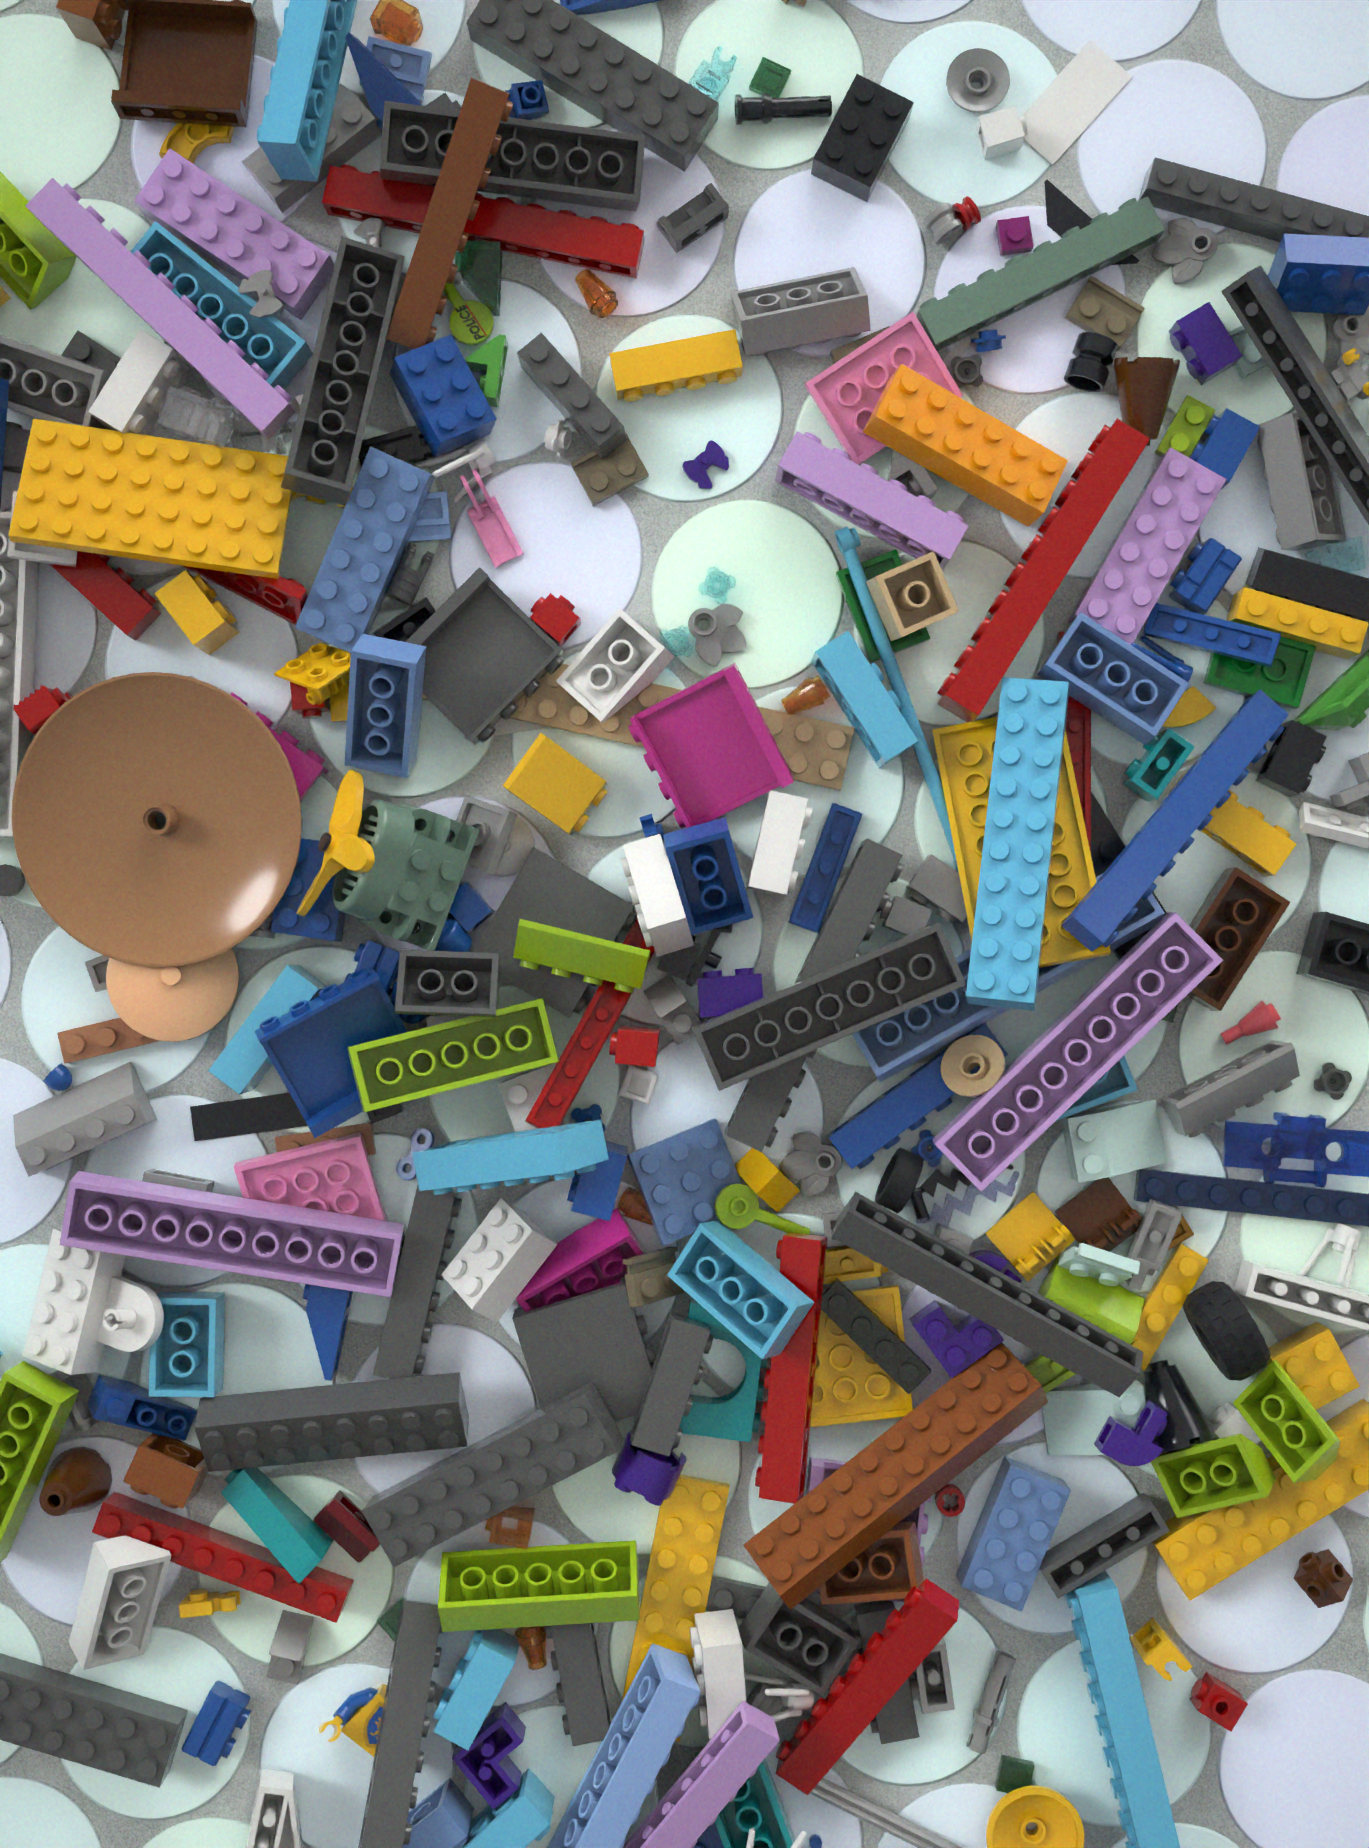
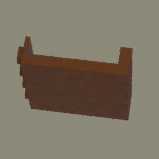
[111,0,258,127]

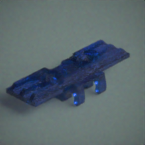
[1222,1112,1369,1188]

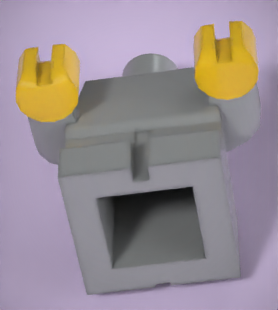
[1329,348,1369,402]

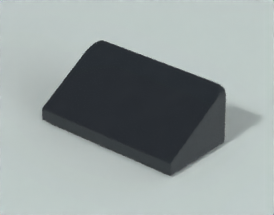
[372,597,436,642]

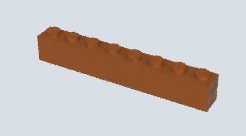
[386,77,513,349]

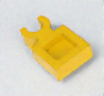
[179,1589,241,1618]

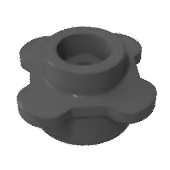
[951,354,983,389]
[1313,1062,1352,1100]

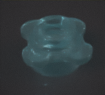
[698,566,736,604]
[659,625,694,660]

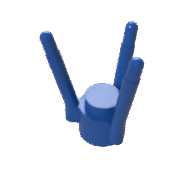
[1131,636,1193,682]

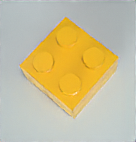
[154,570,240,655]
[1267,1322,1360,1410]

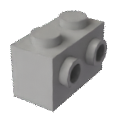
[909,1638,955,1714]

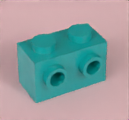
[1123,728,1195,802]

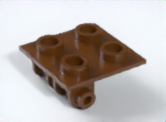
[1055,1177,1142,1252]

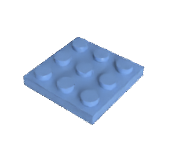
[627,1118,741,1246]

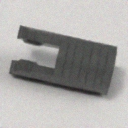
[386,541,435,606]

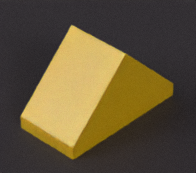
[734,1148,800,1213]

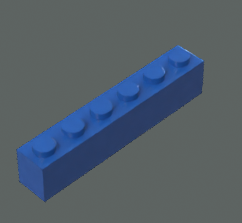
[827,1023,1008,1169]

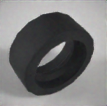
[875,1147,924,1213]

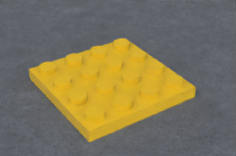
[810,1285,913,1427]

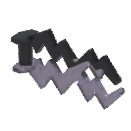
[910,1164,1019,1227]

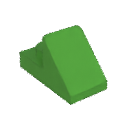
[465,334,508,407]

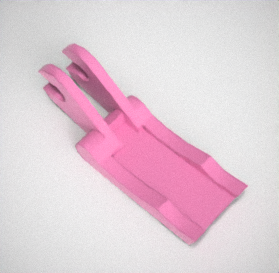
[460,469,524,568]

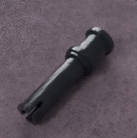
[734,93,832,125]

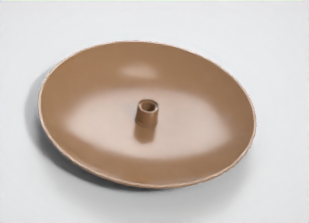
[12,672,302,967]

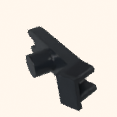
[685,924,732,987]

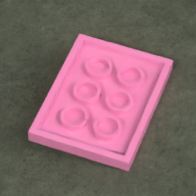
[804,312,963,465]
[234,1132,387,1221]

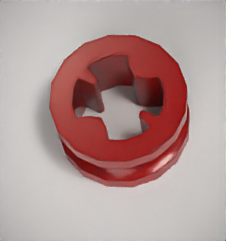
[952,196,981,231]
[934,1484,965,1517]

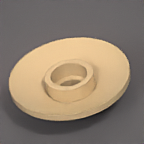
[940,1035,1005,1097]

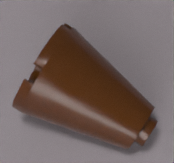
[1114,357,1180,446]
[39,1447,112,1516]

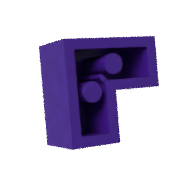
[909,1300,1004,1379]
[452,1702,526,1810]

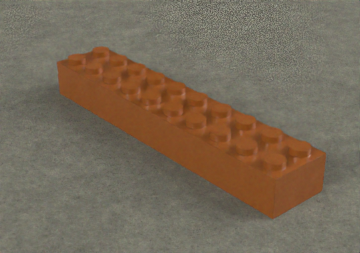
[743,1342,1048,1610]

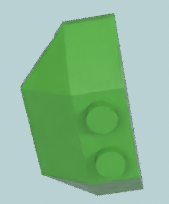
[1294,649,1369,730]

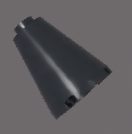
[1144,1359,1216,1453]

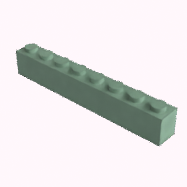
[916,196,1165,351]

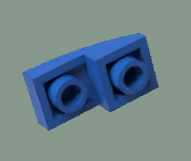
[505,80,549,120]

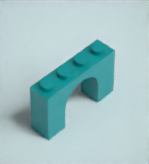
[679,1297,768,1442]

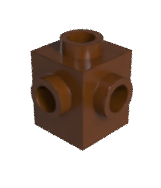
[1294,1549,1353,1608]

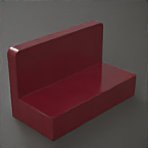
[314,1490,380,1563]

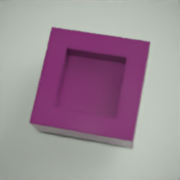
[996,216,1034,256]

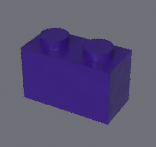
[1168,302,1242,385]
[697,967,763,1018]

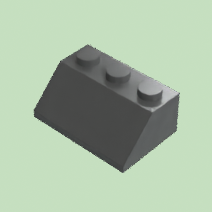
[395,950,501,1017]

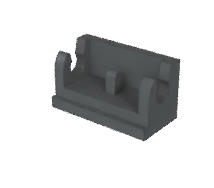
[656,183,729,254]

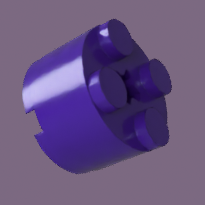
[612,1431,687,1506]

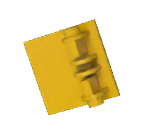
[274,643,351,705]
[985,1191,1075,1282]

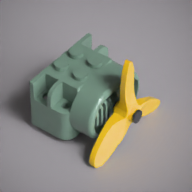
[296,770,480,951]

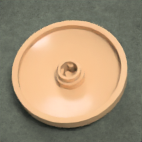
[106,948,239,1042]

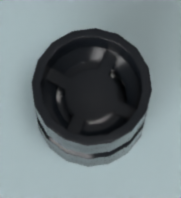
[1064,332,1118,392]

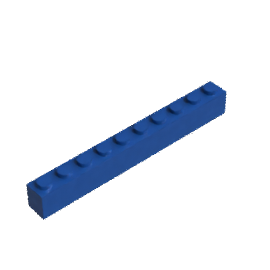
[1061,689,1289,952]

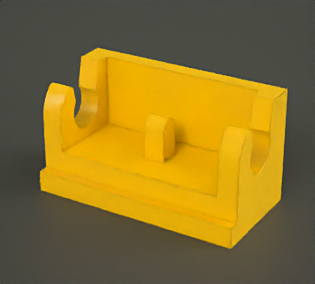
[1130,1617,1193,1681]

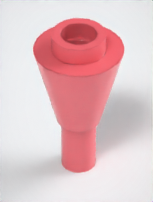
[1220,1001,1281,1045]

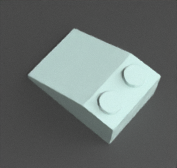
[1061,1099,1167,1183]
[1042,1380,1146,1455]

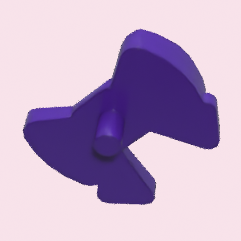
[682,440,729,489]

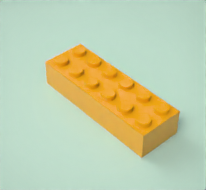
[863,364,1068,527]

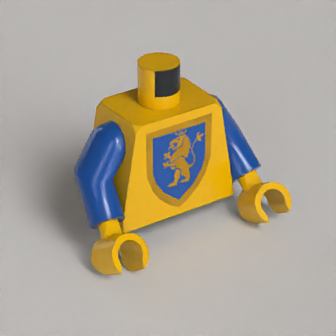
[319,1684,387,1757]

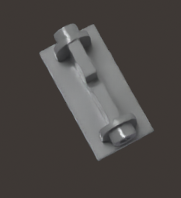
[49,1370,101,1433]

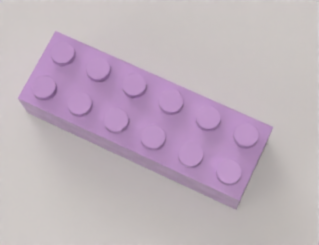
[134,148,334,320]
[775,431,969,571]
[1067,447,1226,645]

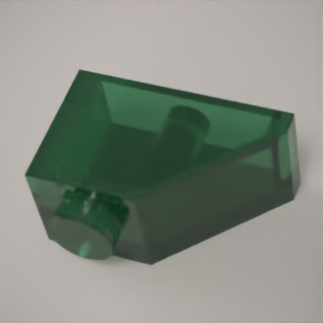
[455,241,503,316]

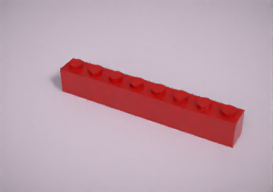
[755,1232,828,1504]
[92,1491,354,1623]
[775,1578,959,1796]

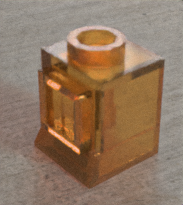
[369,0,423,46]
[485,1506,535,1549]

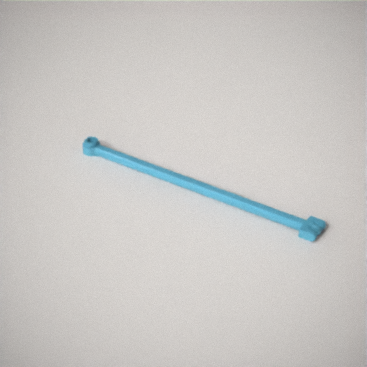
[835,527,959,872]

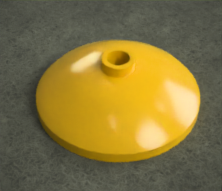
[986,1785,1084,1848]

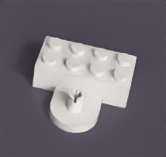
[22,1229,164,1375]

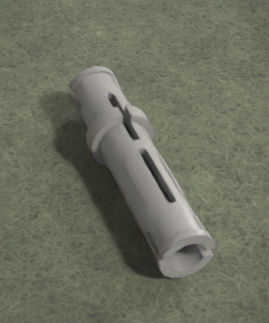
[966,1651,1016,1754]

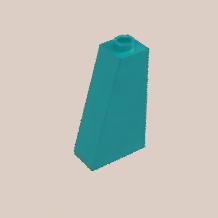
[221,1468,334,1584]

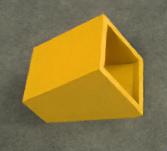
[503,733,608,835]

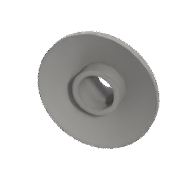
[946,48,1010,113]

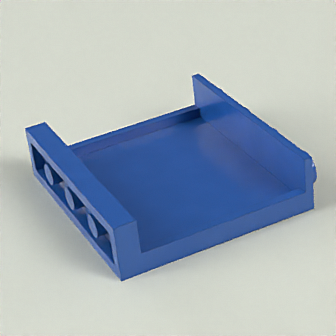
[255,967,407,1138]

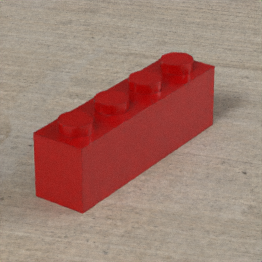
[48,551,161,641]
[609,1025,660,1067]

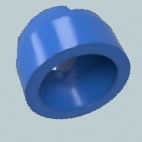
[43,1063,72,1091]

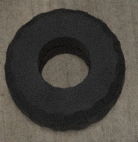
[1183,1281,1270,1381]

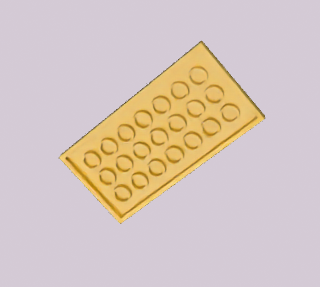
[8,419,293,579]
[932,716,1111,968]

